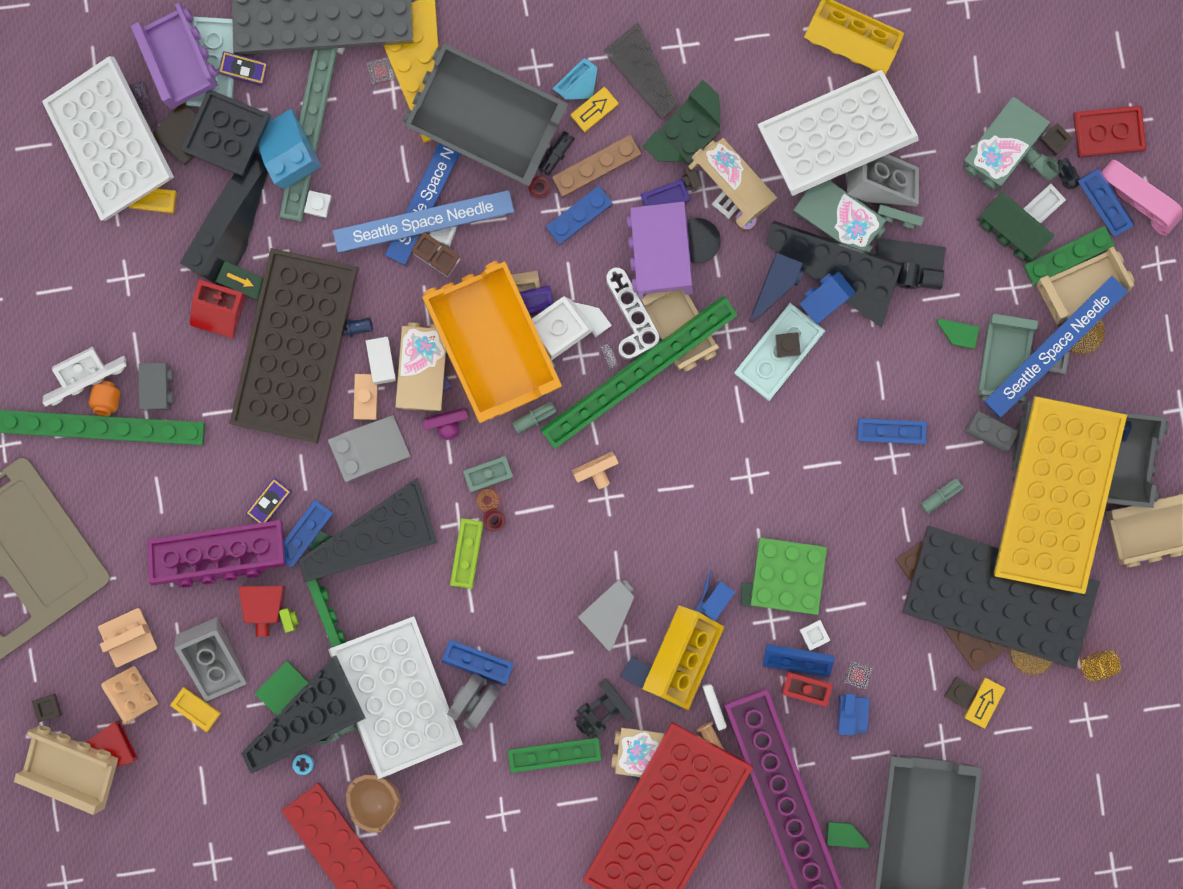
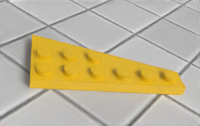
[383,0,439,143]

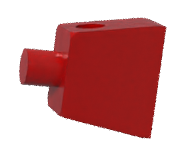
[239,586,286,637]
[86,720,138,767]

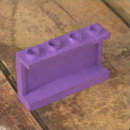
[131,3,219,109]
[627,202,694,299]

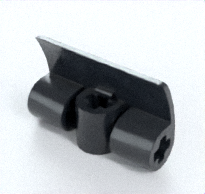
[876,238,946,290]

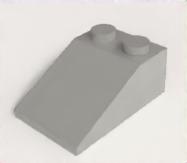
[847,154,919,207]
[328,415,411,483]
[174,617,247,702]

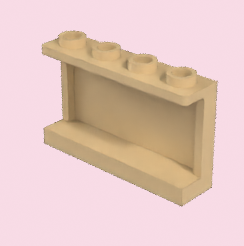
[1106,494,1183,568]
[14,725,118,815]

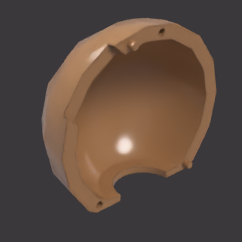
[345,774,402,833]

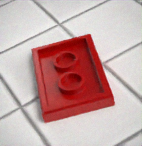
[1073,106,1147,158]

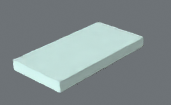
[186,17,234,107]
[734,303,825,401]

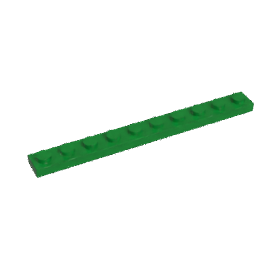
[540,295,738,449]
[0,410,205,445]

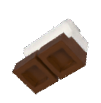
[411,232,460,278]

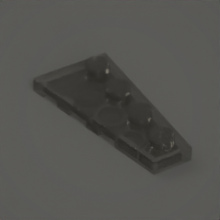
[604,22,679,120]

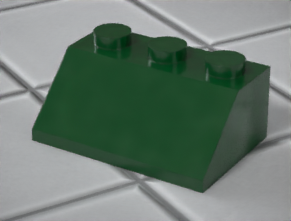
[976,191,1055,263]

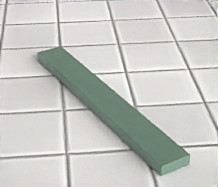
[279,48,338,222]

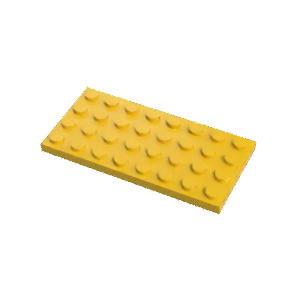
[993,396,1127,594]

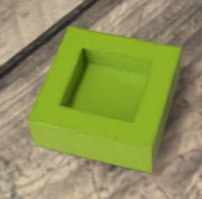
[279,608,299,633]

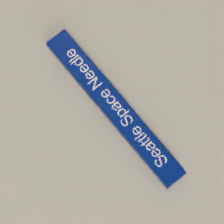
[385,143,460,266]
[984,276,1128,418]

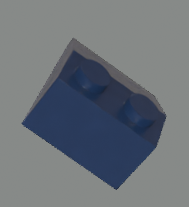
[749,253,804,323]

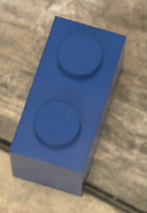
[800,272,856,325]

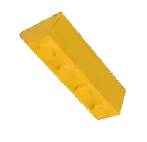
[804,0,904,75]
[642,605,724,710]

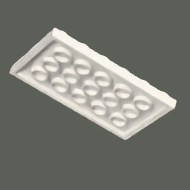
[42,56,174,221]
[757,69,919,196]
[328,616,463,779]

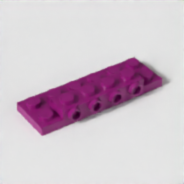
[147,520,286,588]

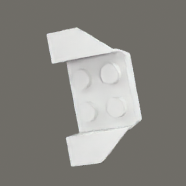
[532,296,612,367]

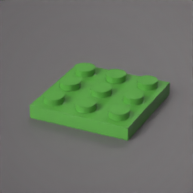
[750,538,827,615]

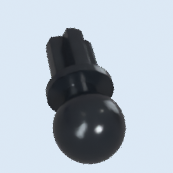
[1057,158,1080,189]

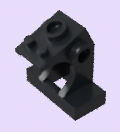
[574,678,634,736]

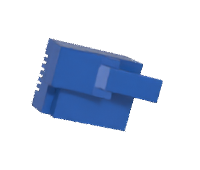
[694,571,735,621]
[836,694,870,736]

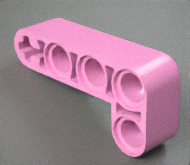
[1102,160,1183,236]

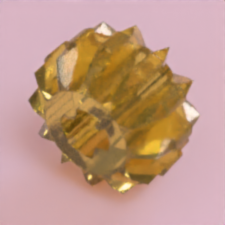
[1080,649,1122,682]

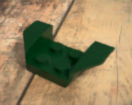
[642,80,720,165]

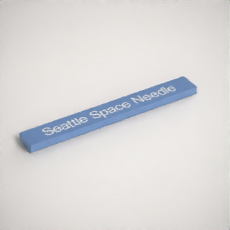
[333,190,514,253]

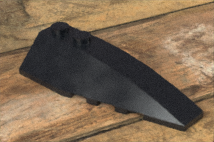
[180,152,268,287]

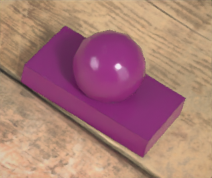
[422,407,468,440]

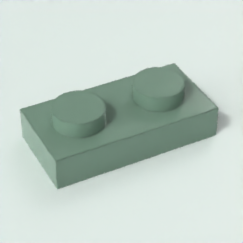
[876,204,924,229]
[463,456,513,492]

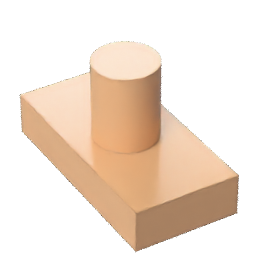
[353,374,378,420]
[571,451,618,489]

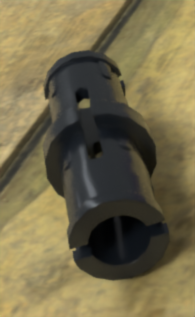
[538,131,575,176]

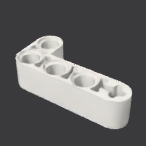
[606,268,659,360]

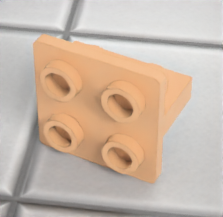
[98,608,158,667]
[101,666,158,725]

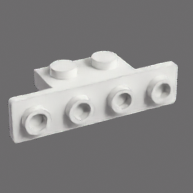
[42,347,127,406]

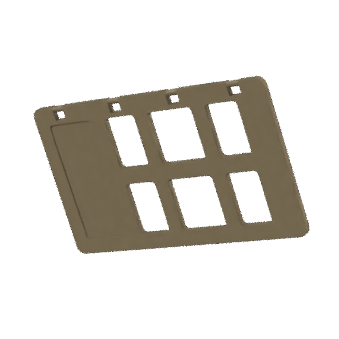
[0,458,110,660]

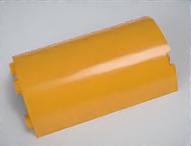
[422,261,562,424]

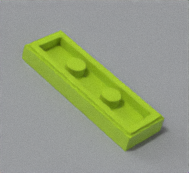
[450,518,483,589]

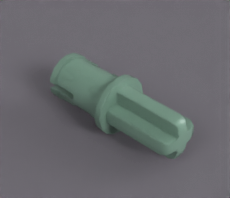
[512,402,556,435]
[920,479,963,515]

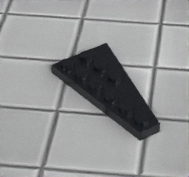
[766,221,902,327]
[298,478,437,582]
[241,655,366,774]

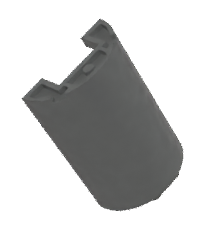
[403,43,568,186]
[1012,402,1169,508]
[874,755,982,889]

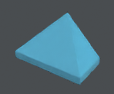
[552,58,597,99]

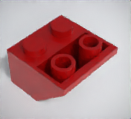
[190,280,247,339]

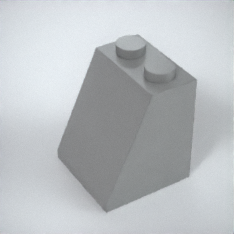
[578,579,634,651]

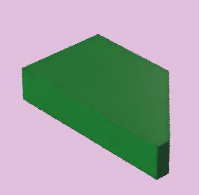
[936,319,979,350]
[826,821,870,849]

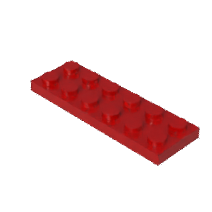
[281,783,396,889]

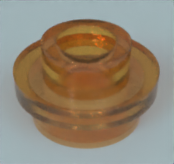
[476,489,499,512]

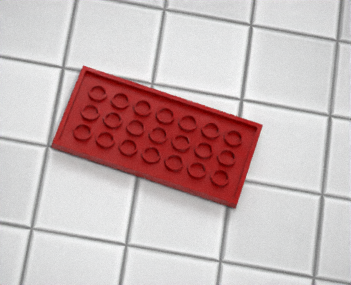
[583,722,753,889]

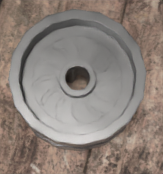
[447,672,501,732]

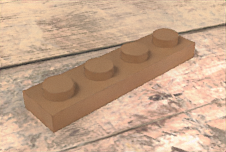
[552,134,641,198]

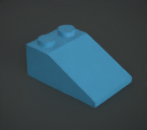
[258,109,322,189]

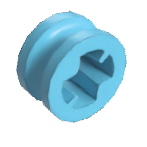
[293,753,314,775]

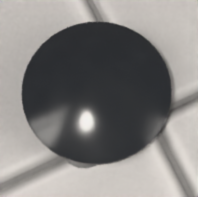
[687,218,720,263]

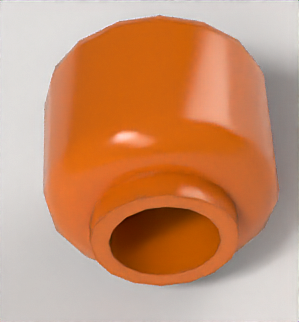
[89,381,121,416]

